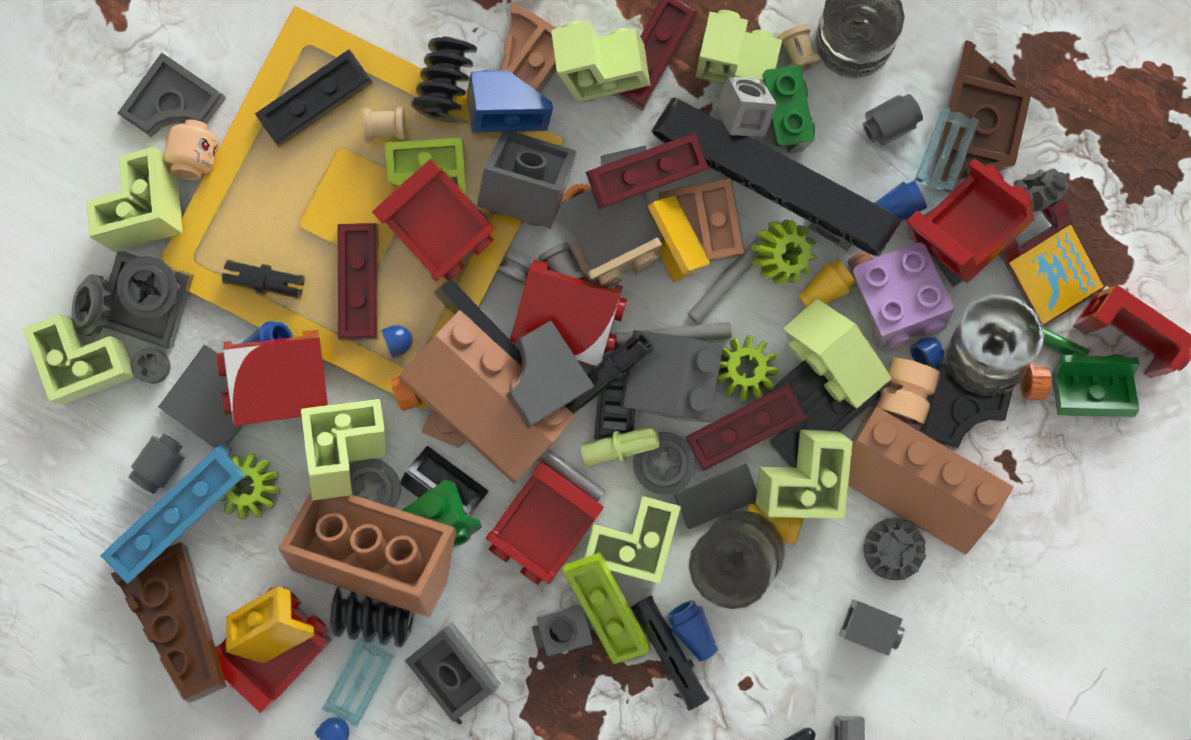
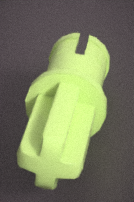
[581,426,660,467]

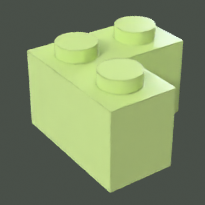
[695,10,782,84]
[551,21,650,102]
[87,147,183,252]
[782,299,892,409]
[23,314,135,405]
[301,399,387,501]
[756,430,852,519]
[585,496,681,584]

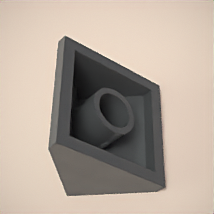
[405,622,501,722]

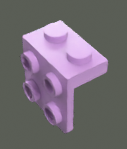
[853,243,955,350]

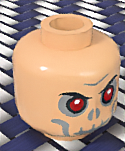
[163,120,218,180]

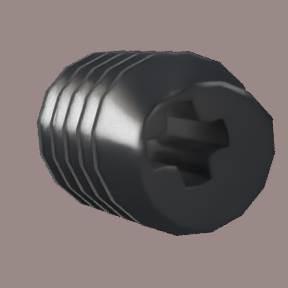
[411,36,478,123]
[330,586,415,648]

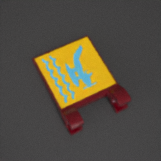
[998,199,1106,327]

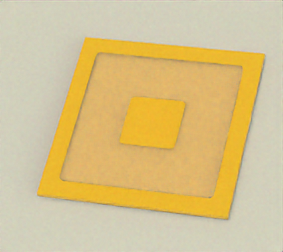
[160,6,565,411]

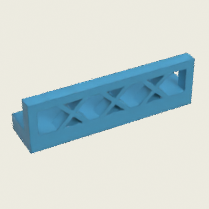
[100,442,246,584]

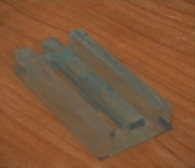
[914,106,979,193]
[322,638,395,728]

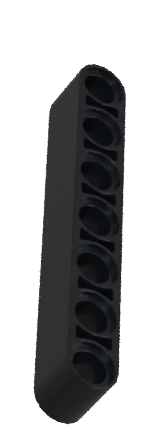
[651,98,901,257]

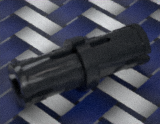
[222,259,305,300]

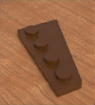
[111,542,227,703]

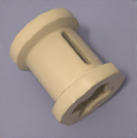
[777,25,822,72]
[363,107,406,142]

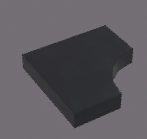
[920,363,1015,448]

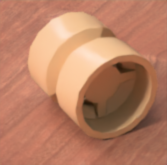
[876,357,941,426]

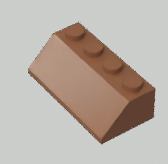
[397,310,576,484]
[848,406,1014,555]
[279,492,456,618]

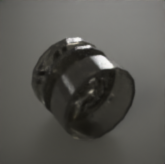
[815,0,905,78]
[946,294,1044,396]
[689,510,785,610]

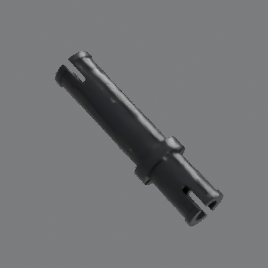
[565,331,653,414]
[630,595,710,711]

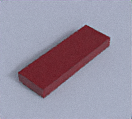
[613,0,698,111]
[585,132,709,209]
[338,223,379,340]
[686,383,808,471]

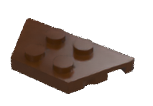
[930,40,1032,184]

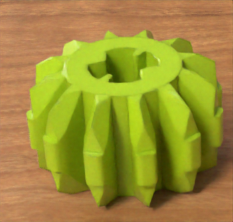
[750,219,818,285]
[717,335,779,402]
[217,453,281,520]

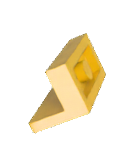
[648,196,710,283]
[226,586,314,663]

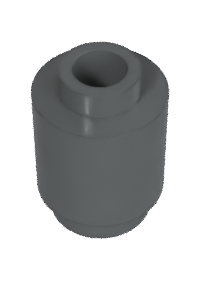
[863,94,923,146]
[128,433,185,494]

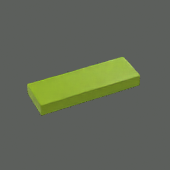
[563,553,650,664]

